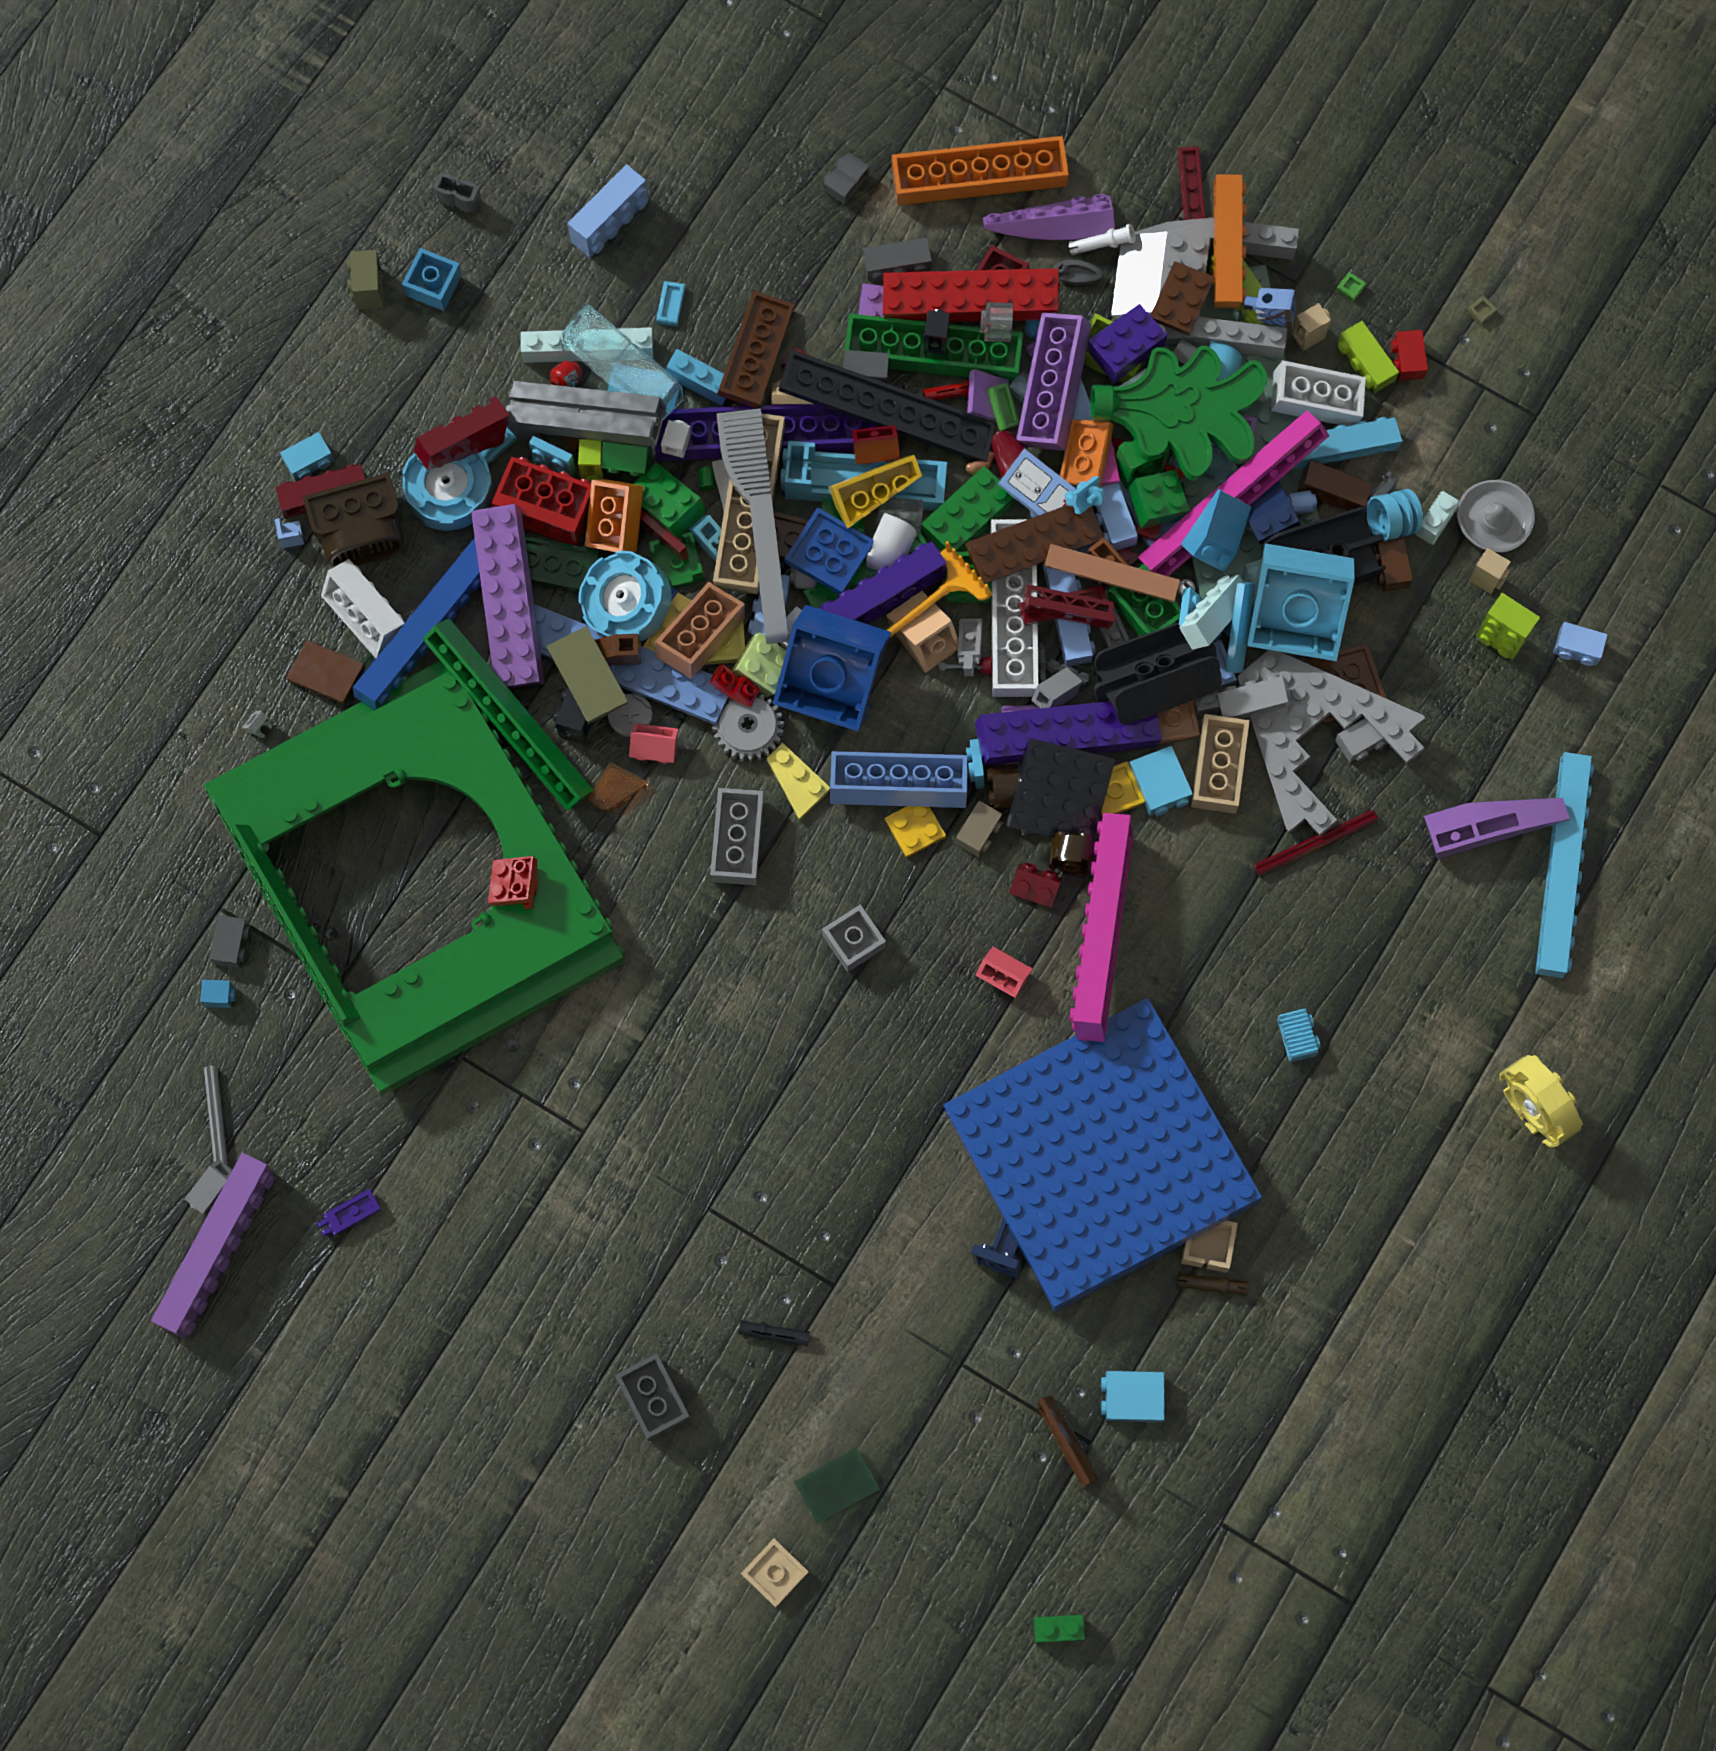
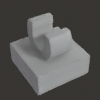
[242,711,272,738]

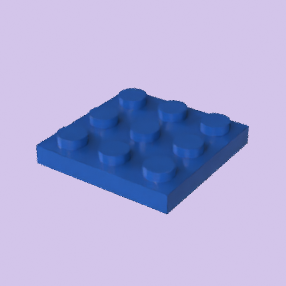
[784,507,874,595]

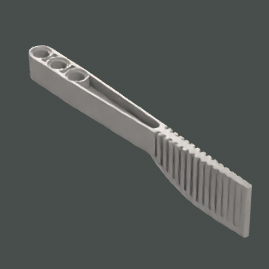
[717,409,789,644]

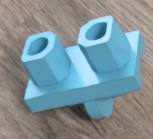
[1065,476,1105,514]

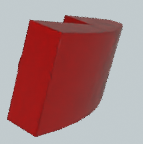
[709,664,760,707]

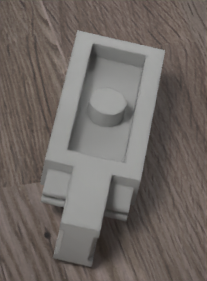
[957,619,983,676]

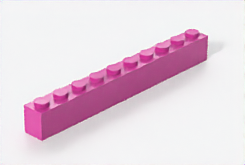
[1138,410,1330,576]

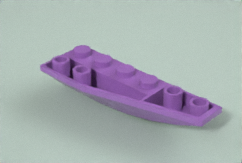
[983,194,1115,240]
[1424,798,1570,859]

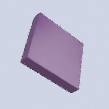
[968,370,1009,422]

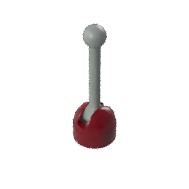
[938,657,992,675]

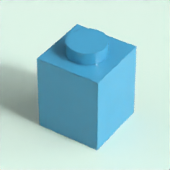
[200,980,237,1008]

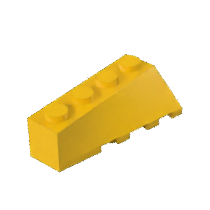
[828,455,922,529]

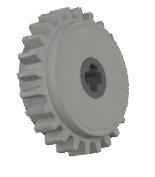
[712,694,784,762]

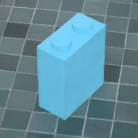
[1129,746,1193,816]
[1101,1371,1164,1422]

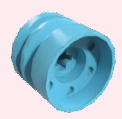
[1366,489,1423,542]

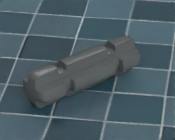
[1047,659,1090,687]

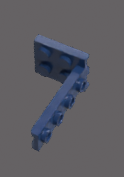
[971,1219,1021,1280]

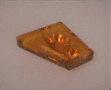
[587,762,648,812]

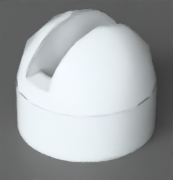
[1177,579,1195,598]

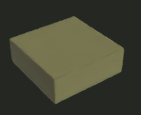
[1467,295,1498,326]

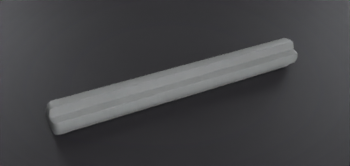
[204,1066,228,1166]

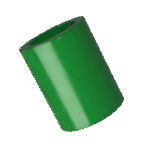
[698,467,715,491]

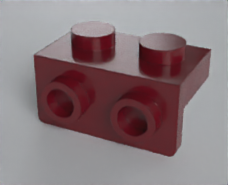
[1009,863,1062,908]

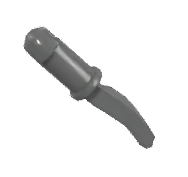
[1038,643,1048,684]

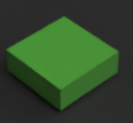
[1336,272,1367,303]

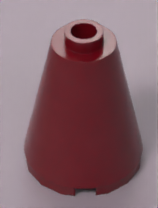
[991,430,1034,479]

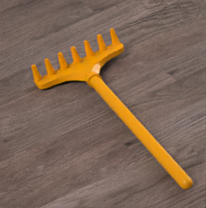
[886,541,993,638]

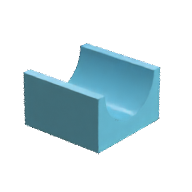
[1247,544,1354,661]

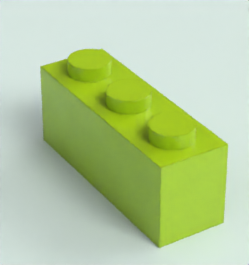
[1338,321,1399,393]

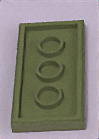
[546,626,628,724]

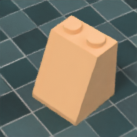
[886,591,958,673]

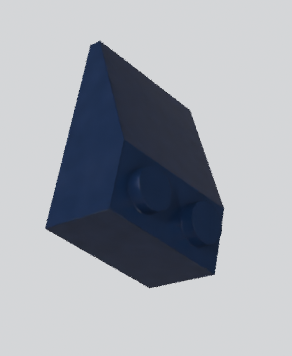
[1248,481,1301,545]

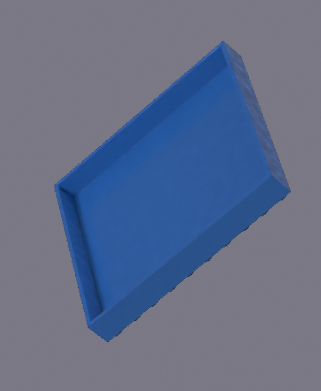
[943,998,1262,1313]

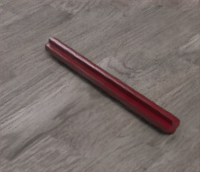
[1254,810,1378,876]

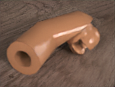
[966,451,995,475]

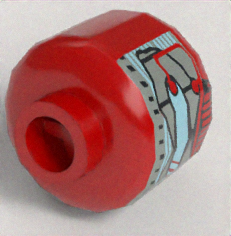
[550,360,583,387]

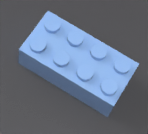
[568,164,648,258]

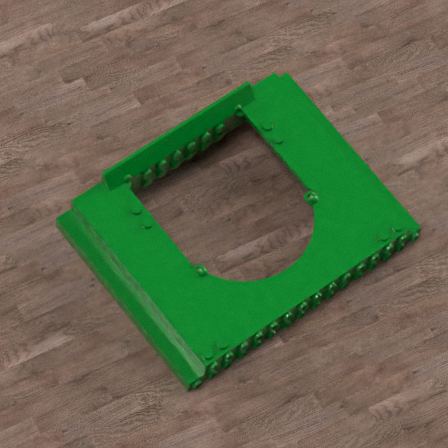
[203,661,625,1097]

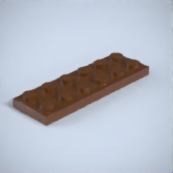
[717,290,794,409]
[965,505,1104,584]

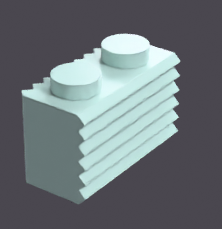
[1416,491,1460,545]

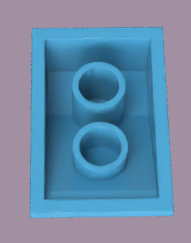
[1181,489,1251,572]

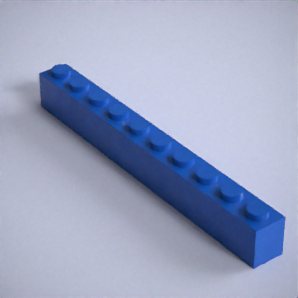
[353,538,481,710]

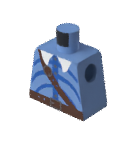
[1244,288,1296,329]

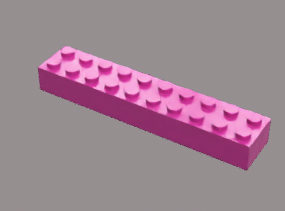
[1070,813,1134,1042]

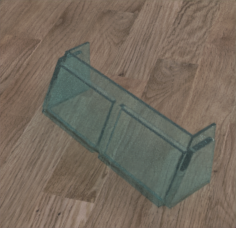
[561,303,683,420]

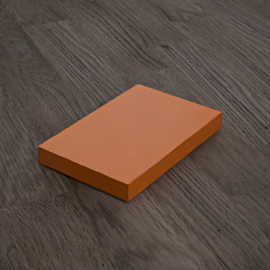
[1060,419,1114,488]

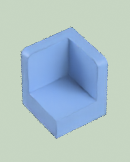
[275,519,304,548]

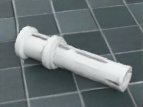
[1069,224,1136,255]

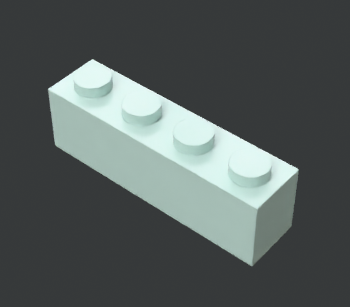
[1179,575,1243,650]

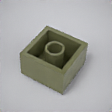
[347,250,384,310]

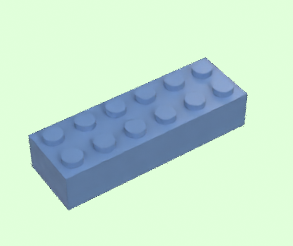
[830,751,967,808]

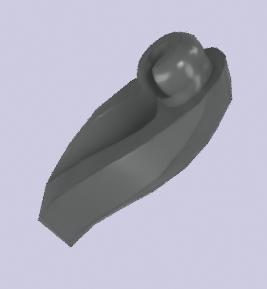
[1055,260,1103,286]
[1364,471,1398,516]

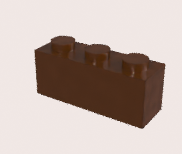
[1297,461,1372,511]

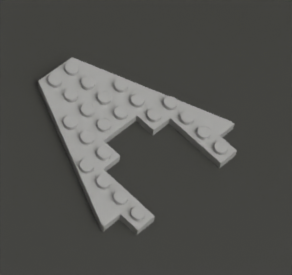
[1237,650,1426,836]

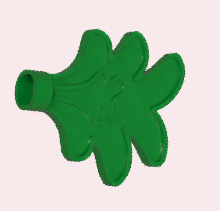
[1090,345,1267,481]

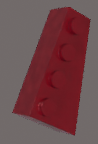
[414,396,509,471]

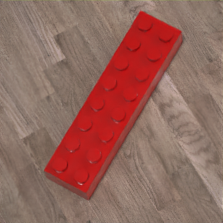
[883,268,1060,322]

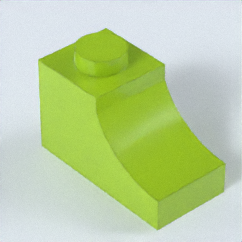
[578,439,604,481]

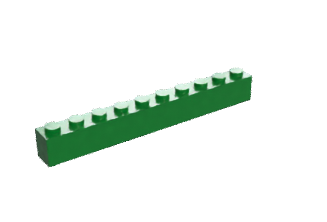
[422,619,594,811]

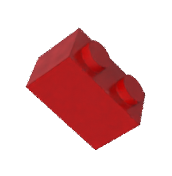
[1390,330,1428,381]

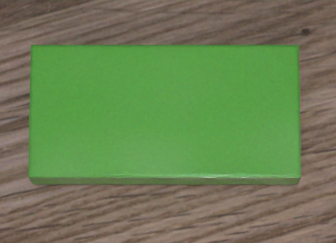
[987,383,1020,431]

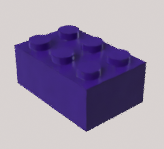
[1087,303,1167,383]

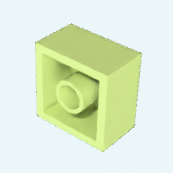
[731,632,786,697]

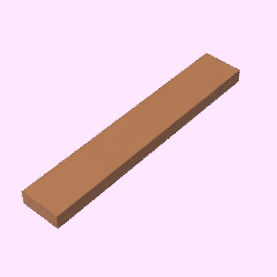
[1044,544,1180,602]

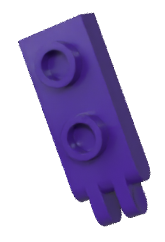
[316,1189,381,1237]

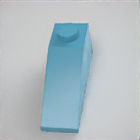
[687,515,721,562]

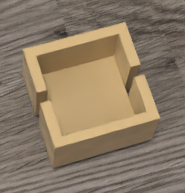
[1181,1221,1238,1273]

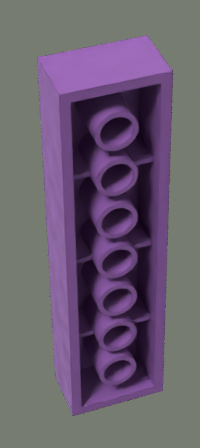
[471,504,545,689]
[151,1152,275,1339]

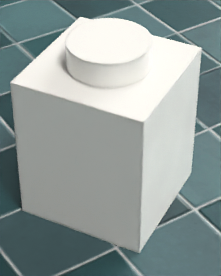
[661,420,691,458]

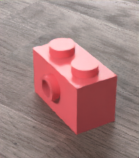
[629,723,679,763]
[975,947,1032,998]

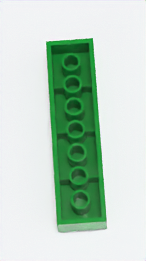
[844,314,1023,383]

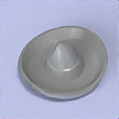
[1457,480,1535,553]

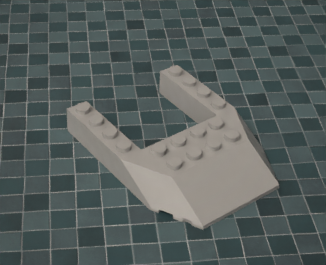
[1111,218,1299,359]

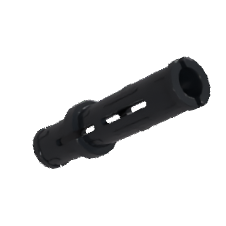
[738,1320,810,1347]

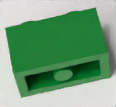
[1033,1615,1084,1643]

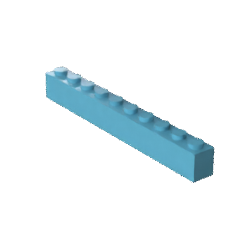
[1535,752,1594,978]

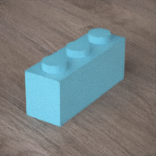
[664,349,726,406]

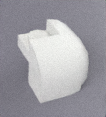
[867,513,917,571]

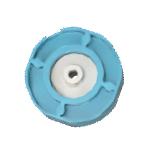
[402,453,493,531]
[579,551,672,641]

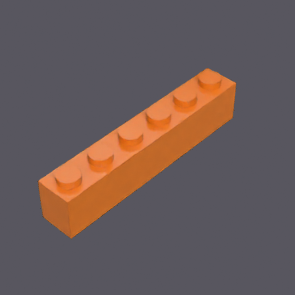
[1214,174,1246,308]

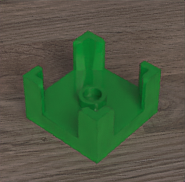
[649,532,704,589]

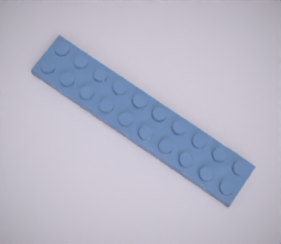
[534,604,729,725]

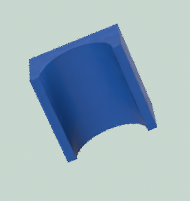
[773,605,891,731]

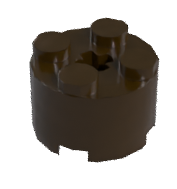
[985,763,1020,810]
[1049,831,1096,876]

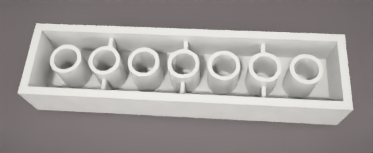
[990,520,1038,697]

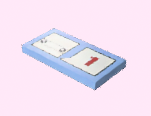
[997,449,1093,516]

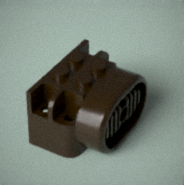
[303,472,405,567]

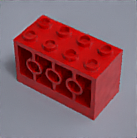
[491,456,591,546]

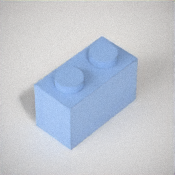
[1553,622,1608,666]

